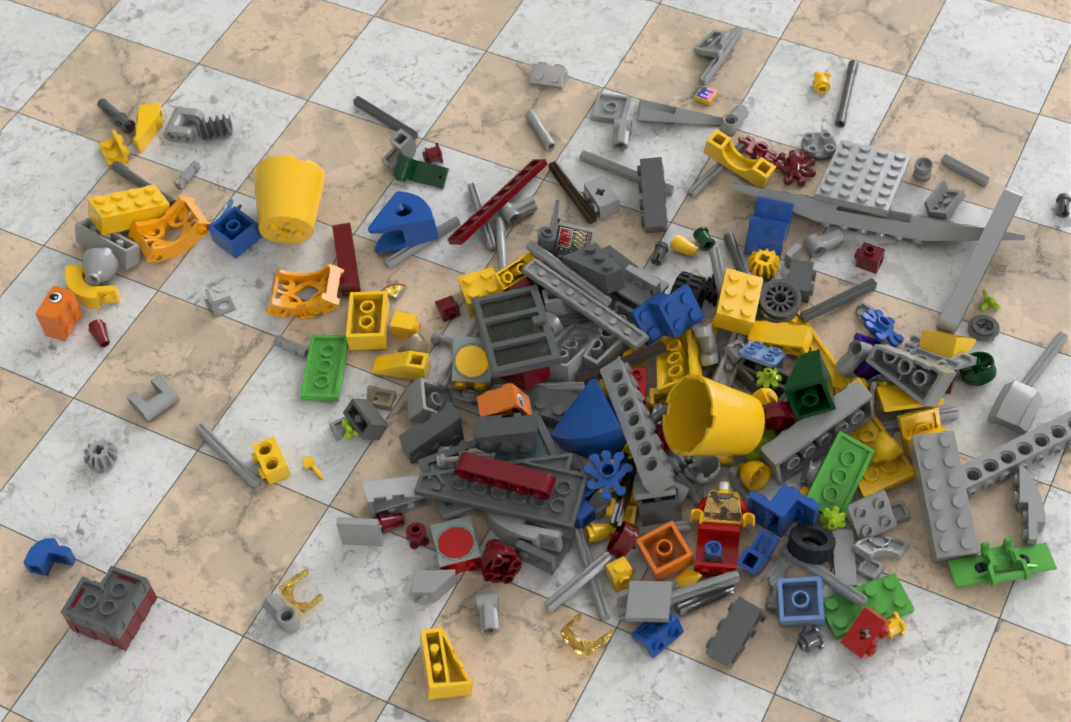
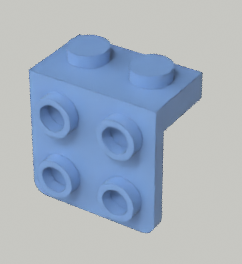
[738,340,787,369]

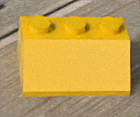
[874,381,944,412]

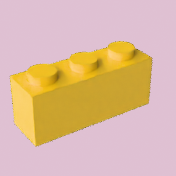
[748,320,813,356]

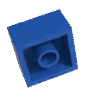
[208,206,262,258]

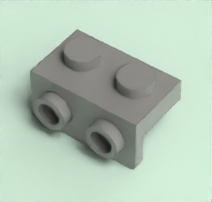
[529,62,568,89]
[924,181,966,219]

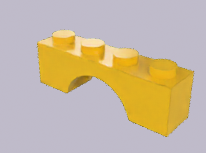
[703,129,776,188]

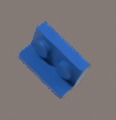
[631,613,684,658]

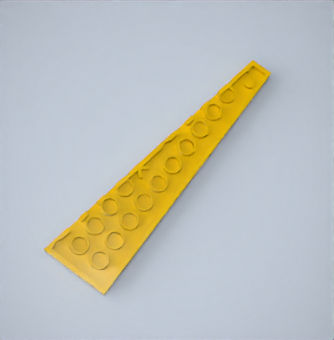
[778,310,915,498]

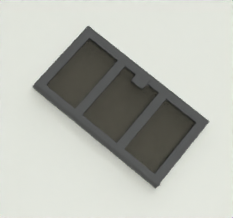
[471,284,562,378]

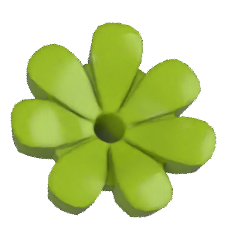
[979,289,1001,311]
[756,368,782,389]
[341,418,360,440]
[819,506,846,530]

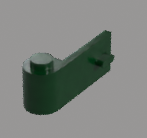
[393,155,449,189]

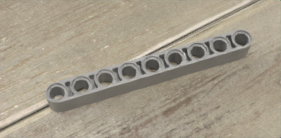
[936,187,1023,334]

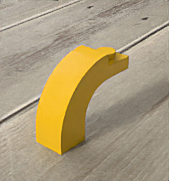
[65,265,121,309]

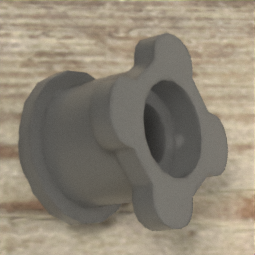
[797,624,825,653]

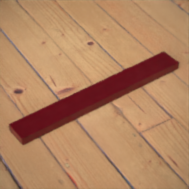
[447,159,548,245]

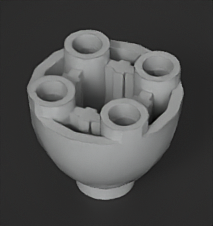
[82,247,120,286]

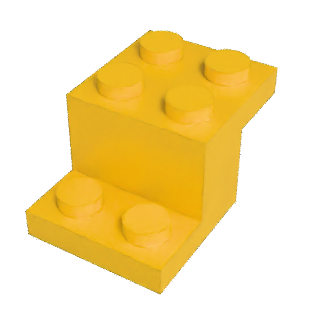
[897,406,948,458]

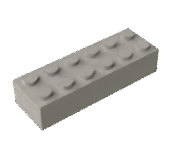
[760,381,875,485]
[908,430,979,563]

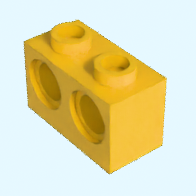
[251,436,291,485]

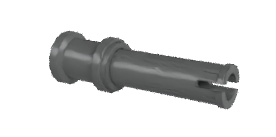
[97,98,135,133]

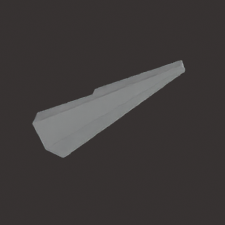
[637,99,723,125]

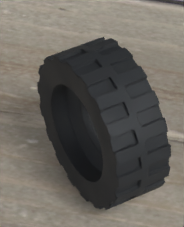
[787,523,836,565]

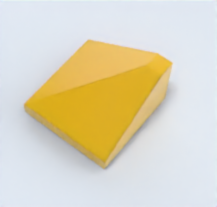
[674,568,702,588]

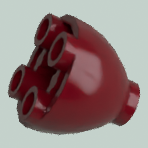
[480,539,523,584]

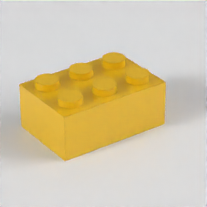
[712,268,763,336]
[346,291,390,351]

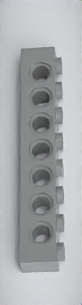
[600,358,675,496]
[961,411,1071,499]

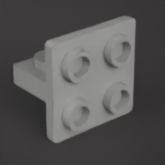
[617,264,669,306]
[845,489,897,540]

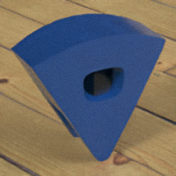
[368,191,439,254]
[550,379,627,457]

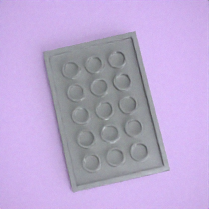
[814,140,911,217]

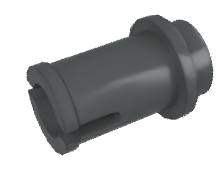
[1056,193,1071,218]
[650,241,669,266]

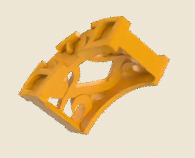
[128,196,211,262]
[265,264,344,319]

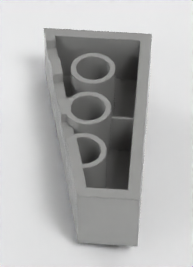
[582,301,636,371]
[866,344,957,406]

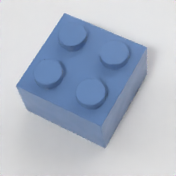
[777,576,825,627]

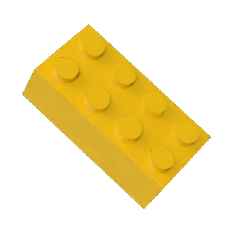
[88,185,170,236]

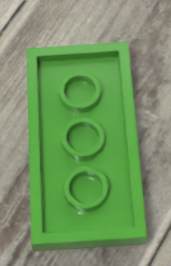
[300,334,348,401]
[806,431,875,515]
[824,573,914,640]

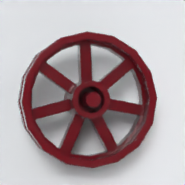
[762,401,796,430]
[606,520,639,559]

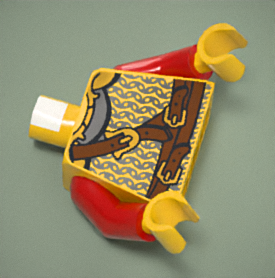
[690,482,755,531]

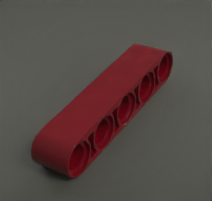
[332,222,361,296]
[454,452,556,500]

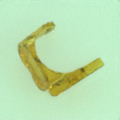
[279,569,323,613]
[561,613,615,656]

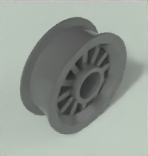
[758,279,801,323]

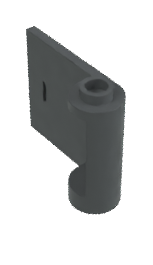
[537,200,561,265]

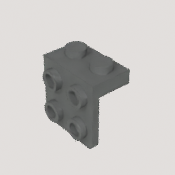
[515,526,572,575]

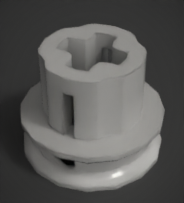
[800,459,819,487]

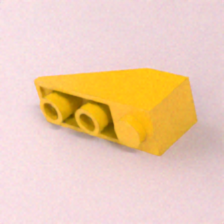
[133,103,164,153]
[494,251,545,291]
[371,351,431,380]

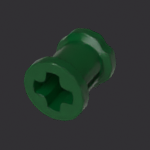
[693,227,715,251]

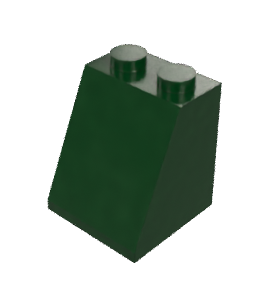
[784,349,836,420]

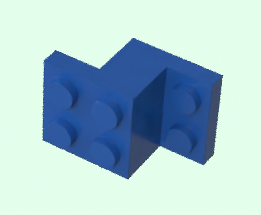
[743,196,794,260]
[629,284,705,346]
[747,484,820,538]

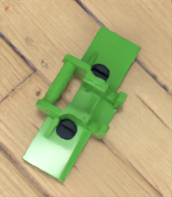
[947,537,1057,588]

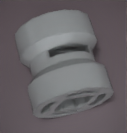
[913,157,933,182]

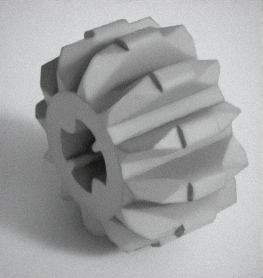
[84,438,118,472]

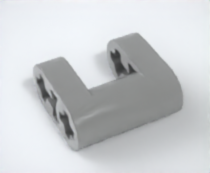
[163,107,205,144]
[693,320,720,366]
[127,375,179,422]

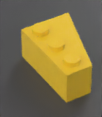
[420,627,473,700]

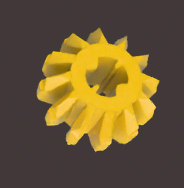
[748,248,780,279]

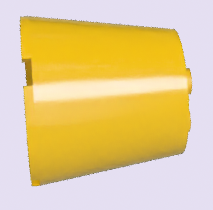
[253,156,325,244]
[663,374,765,456]

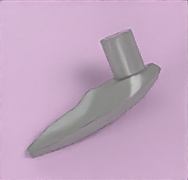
[729,466,749,503]

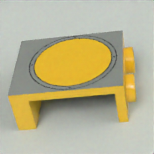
[450,336,492,390]

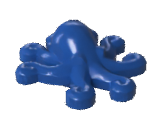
[861,309,904,347]
[584,450,633,500]

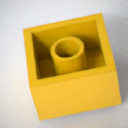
[458,267,505,318]

